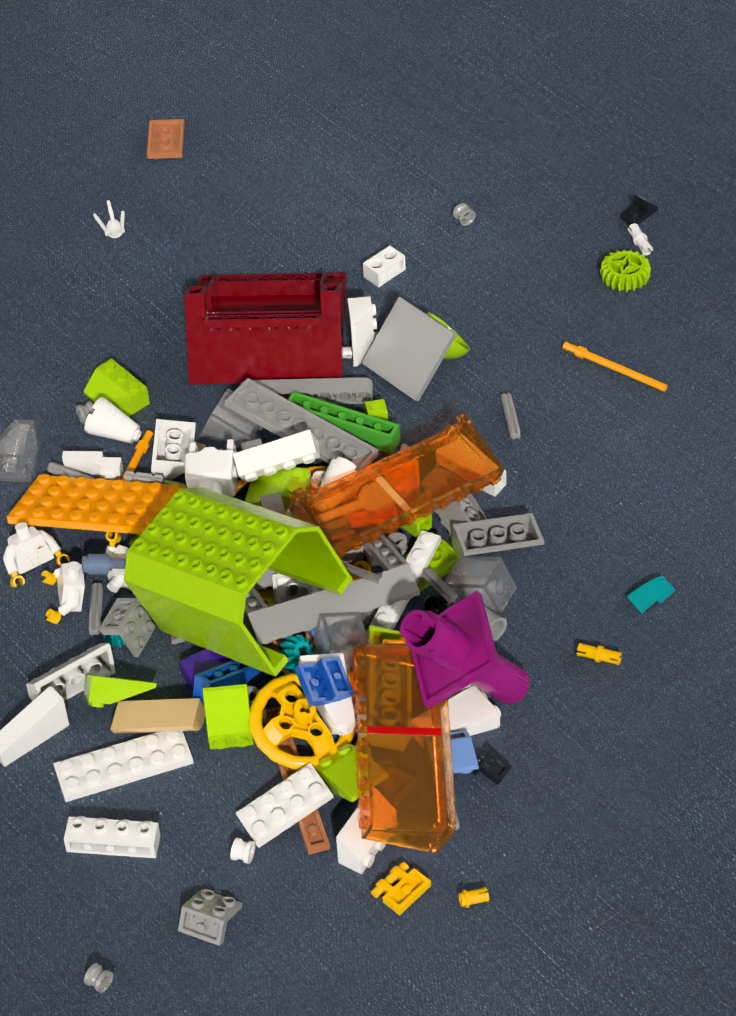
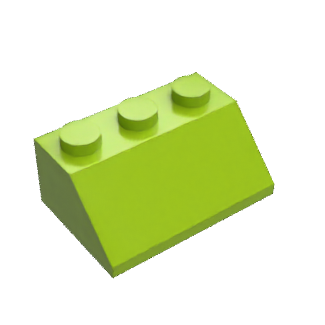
[84,358,150,417]

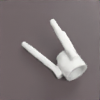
[93,200,125,238]

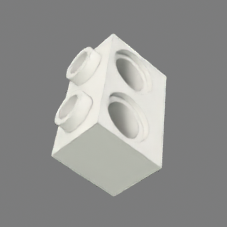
[363,246,406,287]

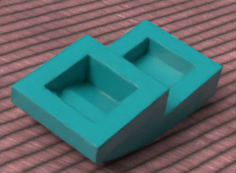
[627,576,676,614]

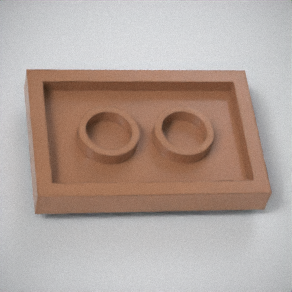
[147,119,185,159]

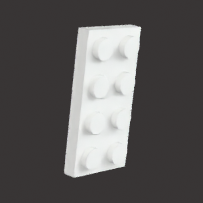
[236,763,334,848]

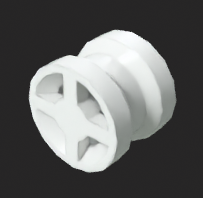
[230,838,255,864]

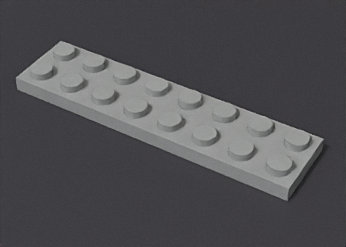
[225,378,379,473]

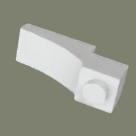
[62,451,123,480]

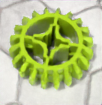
[600,249,651,292]

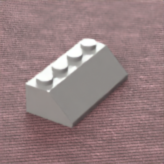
[420,467,487,538]
[451,513,544,556]

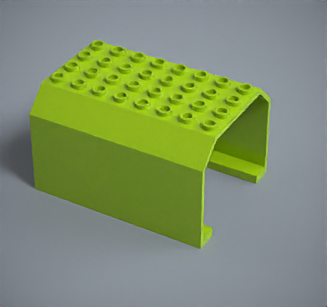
[124,487,353,677]

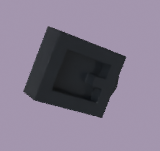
[472,750,512,785]

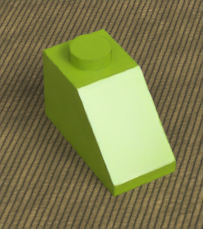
[362,399,388,421]

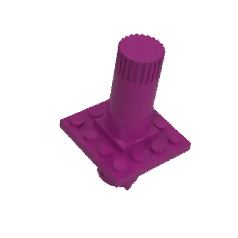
[400,591,530,709]

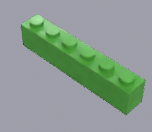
[288,391,401,454]

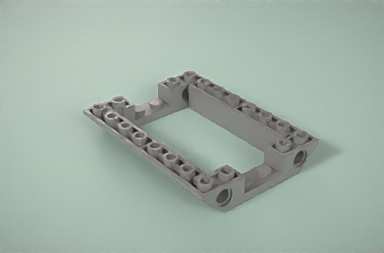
[244,531,420,645]

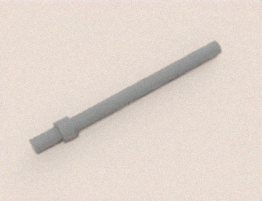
[340,558,387,585]

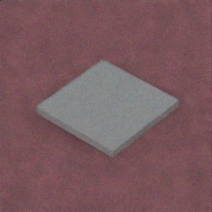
[361,297,457,402]

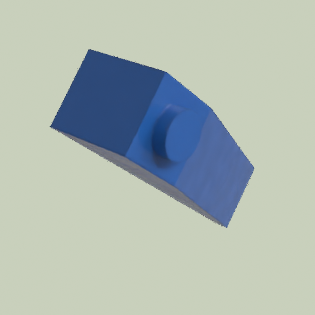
[192,660,261,705]

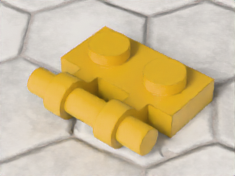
[371,862,431,915]

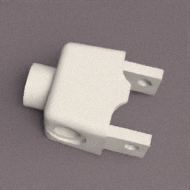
[185,439,239,497]

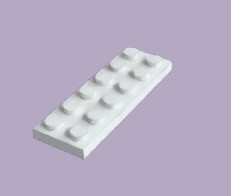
[53,731,193,802]

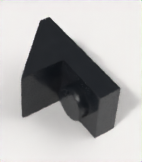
[621,194,659,225]

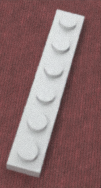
[370,530,442,630]

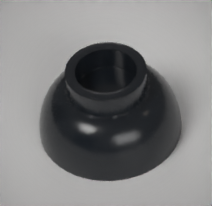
[423,593,452,615]

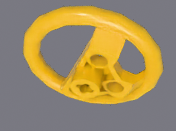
[249,673,355,770]

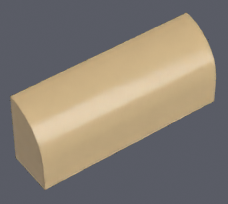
[111,698,205,733]

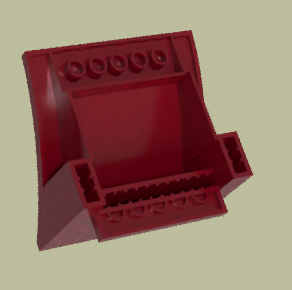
[185,272,347,385]

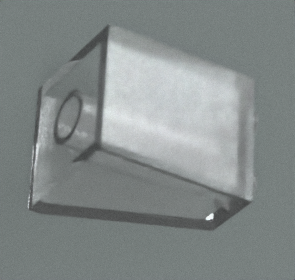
[200,388,263,448]
[0,420,39,482]
[444,556,517,616]
[311,612,371,674]

